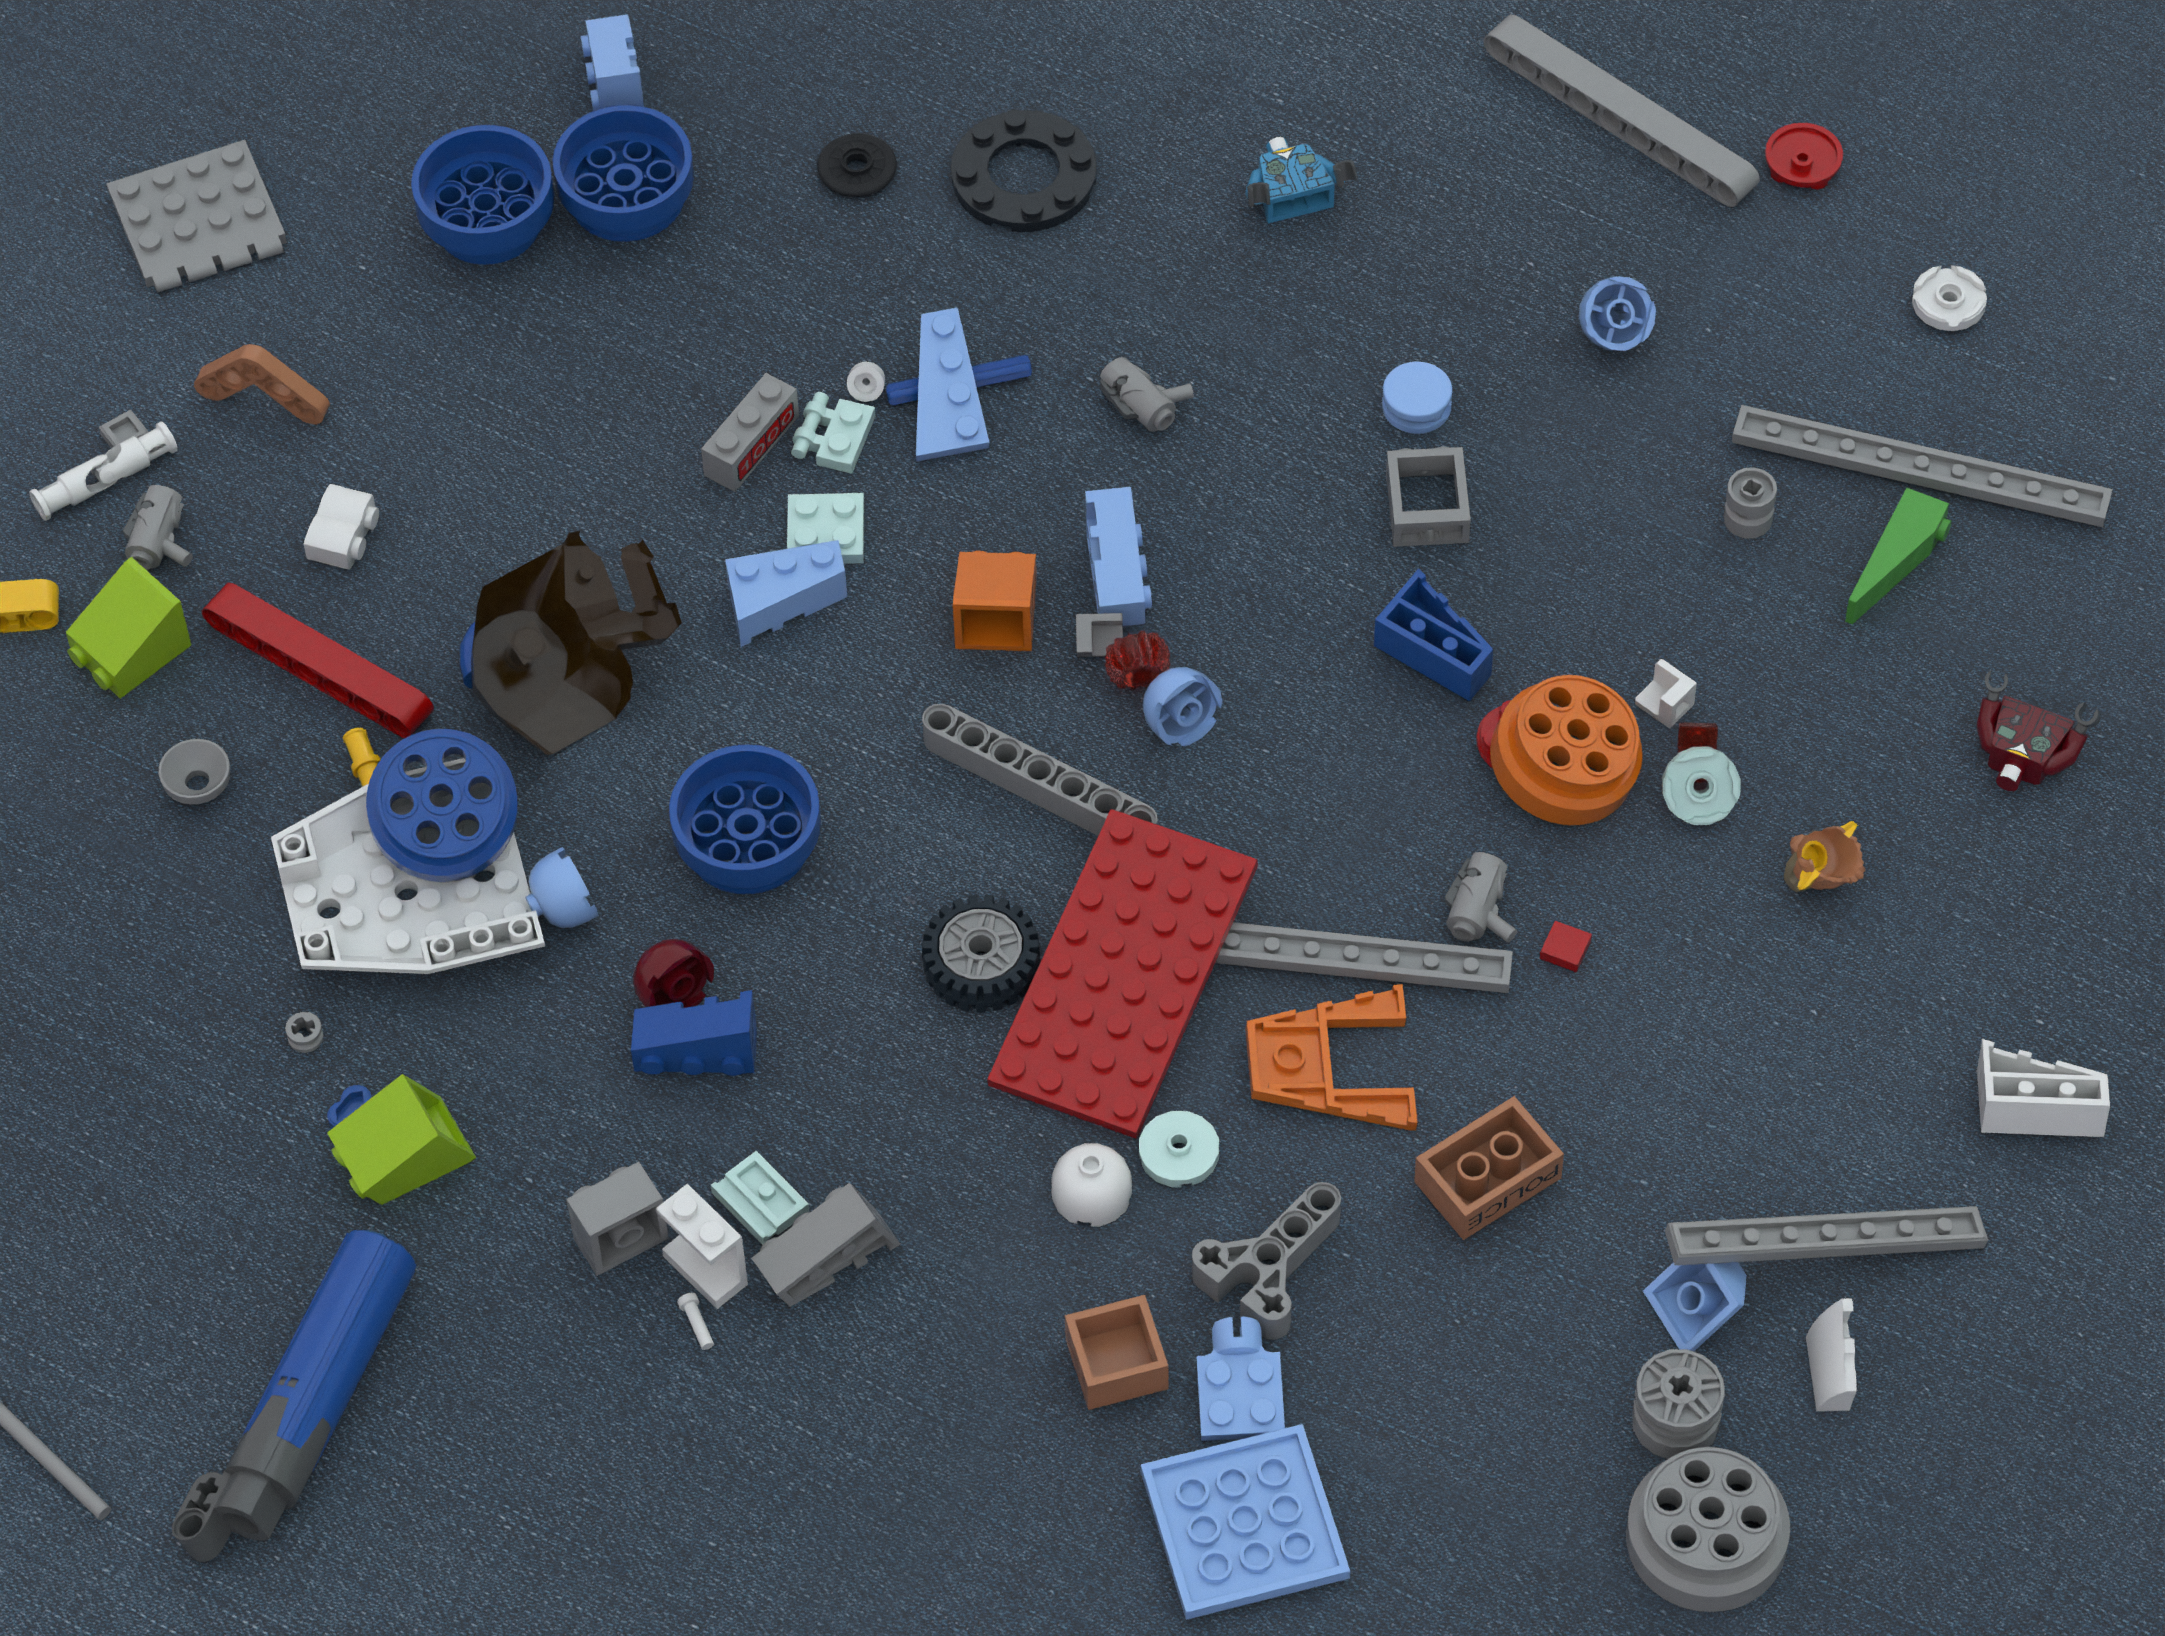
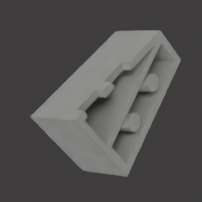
[752,1183,901,1307]

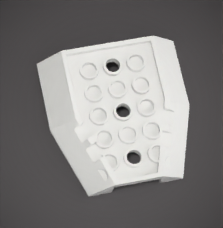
[271,758,545,974]

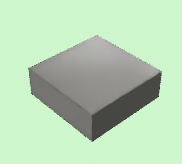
[99,409,148,448]

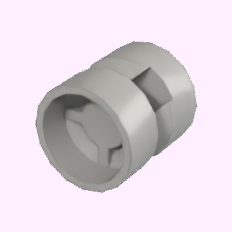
[1724,468,1777,539]

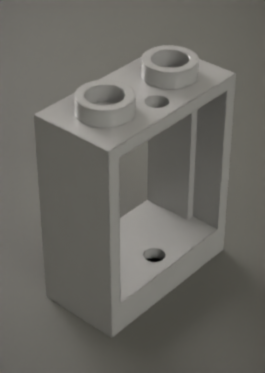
[1386,446,1471,547]

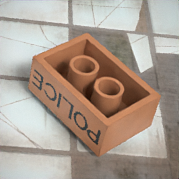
[1414,1096,1564,1240]

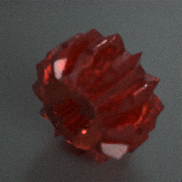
[1105,630,1171,690]

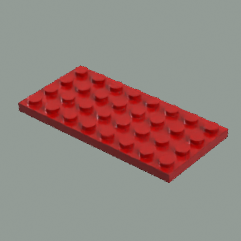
[987,809,1258,1139]

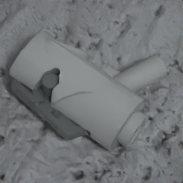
[1100,357,1194,432]
[123,485,193,570]
[1445,852,1517,943]

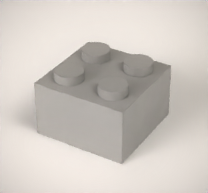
[566,1162,669,1276]

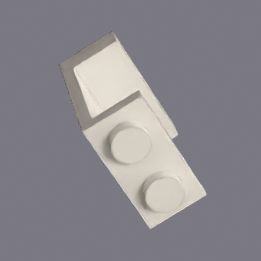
[656,1184,748,1309]

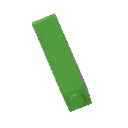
[1845,488,1952,624]

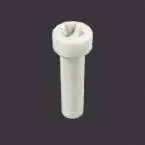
[677,1293,714,1350]

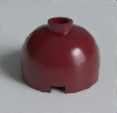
[633,939,714,1008]

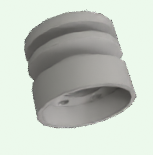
[1632,1349,1725,1459]

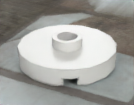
[1912,265,1987,331]

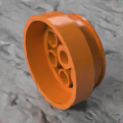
[1490,675,1643,825]

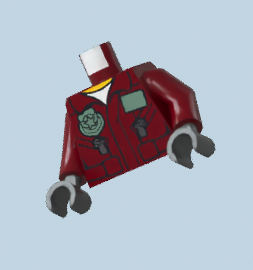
[1976,670,2101,791]

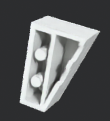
[1977,1039,2110,1137]

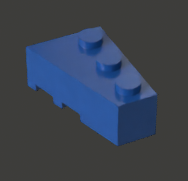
[1374,569,1493,701]
[631,990,757,1076]

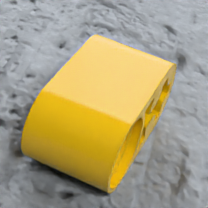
[0,579,59,633]

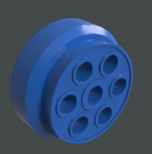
[553,105,694,242]
[366,729,518,882]
[669,745,821,894]

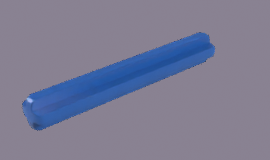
[886,355,1032,405]

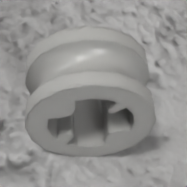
[285,1012,324,1053]

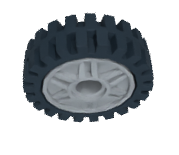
[922,895,1040,1013]

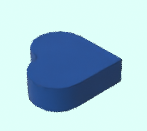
[327,1085,372,1129]

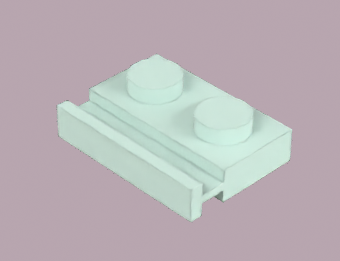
[711,1151,809,1245]

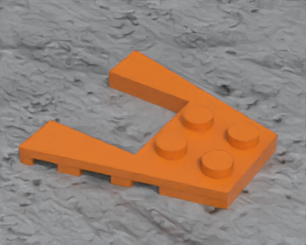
[1245,984,1418,1131]

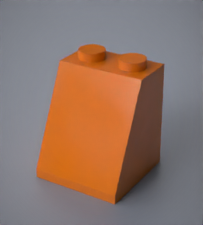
[953,551,1037,651]

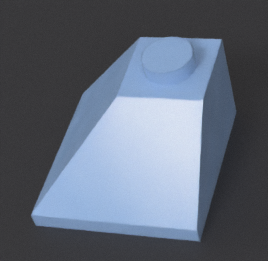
[1643,1262,1746,1352]

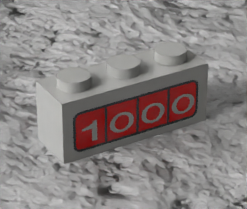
[701,373,799,492]

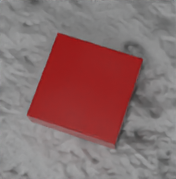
[1540,921,1592,972]

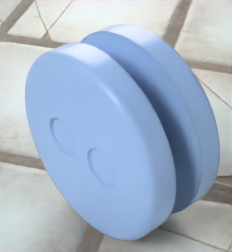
[1382,362,1452,434]

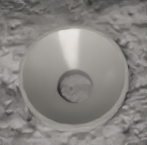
[158,739,230,805]

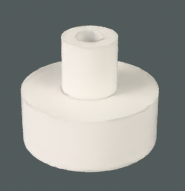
[847,362,885,402]

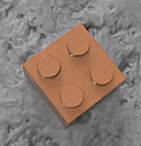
[1065,1295,1169,1410]

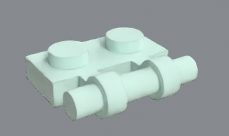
[791,392,876,474]

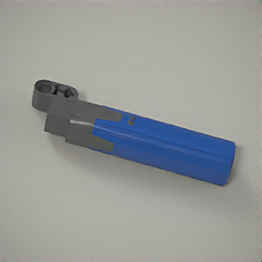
[172,1230,416,1562]

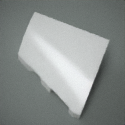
[1806,1298,1857,1411]

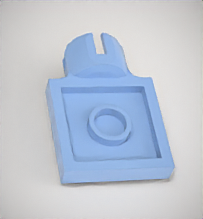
[1196,1317,1285,1441]

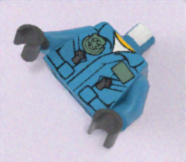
[1245,137,1358,224]

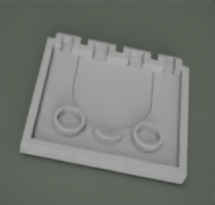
[106,140,287,293]

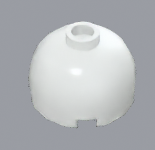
[1052,1143,1132,1227]

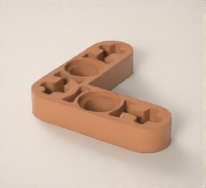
[194,344,330,424]

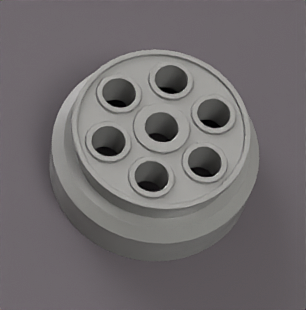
[1626,1447,1790,1612]

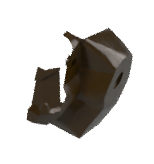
[471,531,682,755]

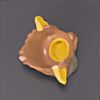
[1784,821,1866,892]

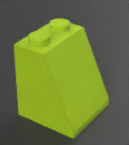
[66,557,191,699]
[327,1074,476,1205]

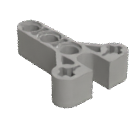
[1192,1182,1341,1340]

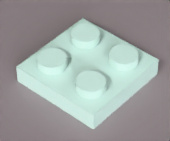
[787,493,864,564]

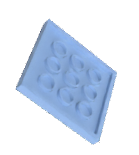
[1141,1424,1350,1620]

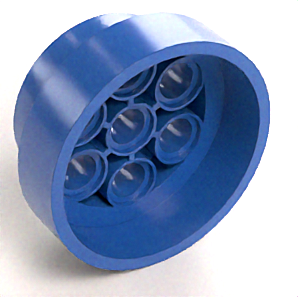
[412,125,554,265]

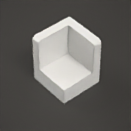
[1635,659,1697,729]

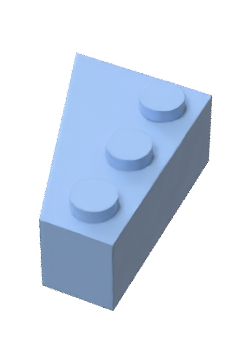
[581,14,644,111]
[1085,487,1152,626]
[725,540,847,647]

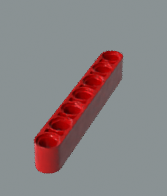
[202,583,434,738]

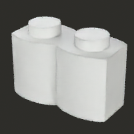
[304,484,379,570]

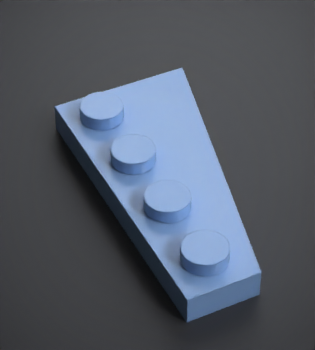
[916,307,989,462]

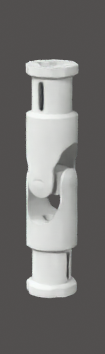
[29,421,178,521]

